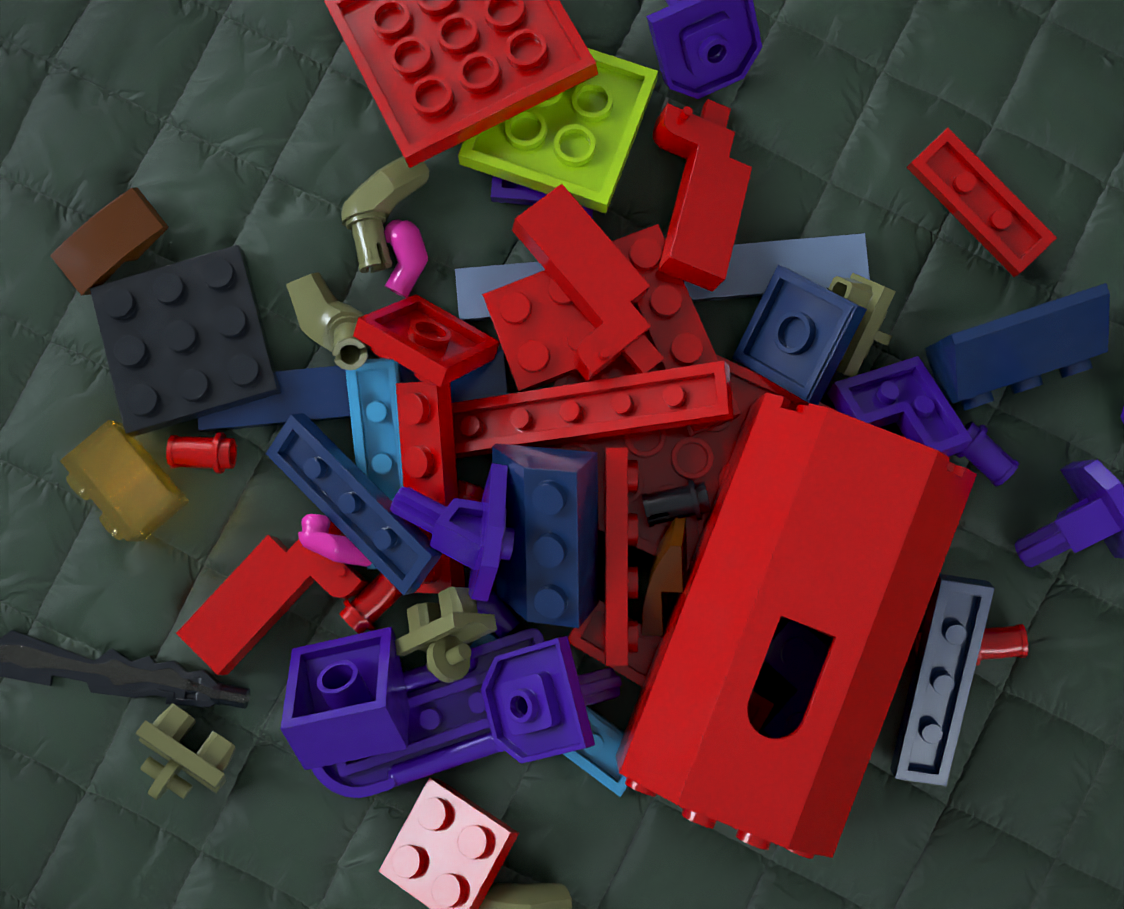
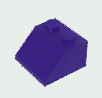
[280,627,410,770]

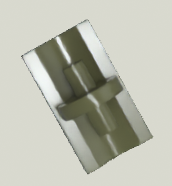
[828,273,896,377]
[395,587,497,683]
[135,704,236,800]

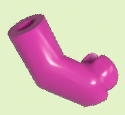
[384,219,428,298]
[298,514,372,567]

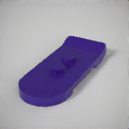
[312,628,545,798]

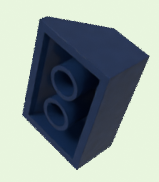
[925,283,1110,411]
[492,443,599,628]

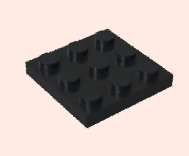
[90,244,281,437]

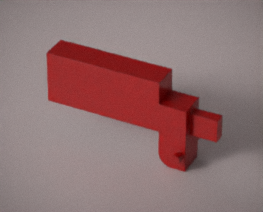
[653,99,752,292]
[512,184,664,382]
[176,522,369,675]

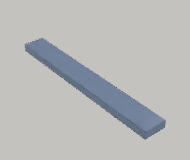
[455,233,870,322]

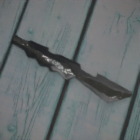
[0,630,250,709]

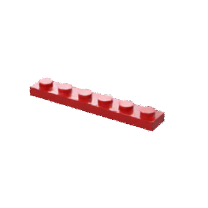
[452,361,734,459]

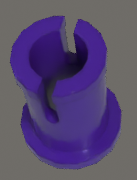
[954,421,1020,487]

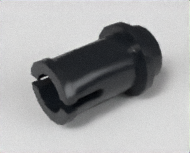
[642,478,711,527]

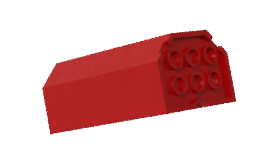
[615,393,977,859]

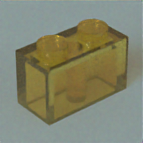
[60,420,190,542]

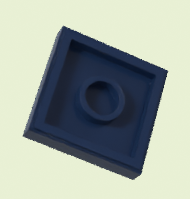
[732,265,867,405]

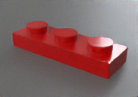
[906,128,1057,277]

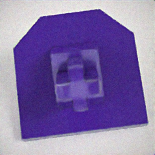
[646,0,762,99]
[1015,459,1124,567]
[390,463,515,602]
[481,636,622,764]

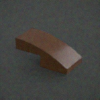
[50,188,169,296]
[642,518,687,636]

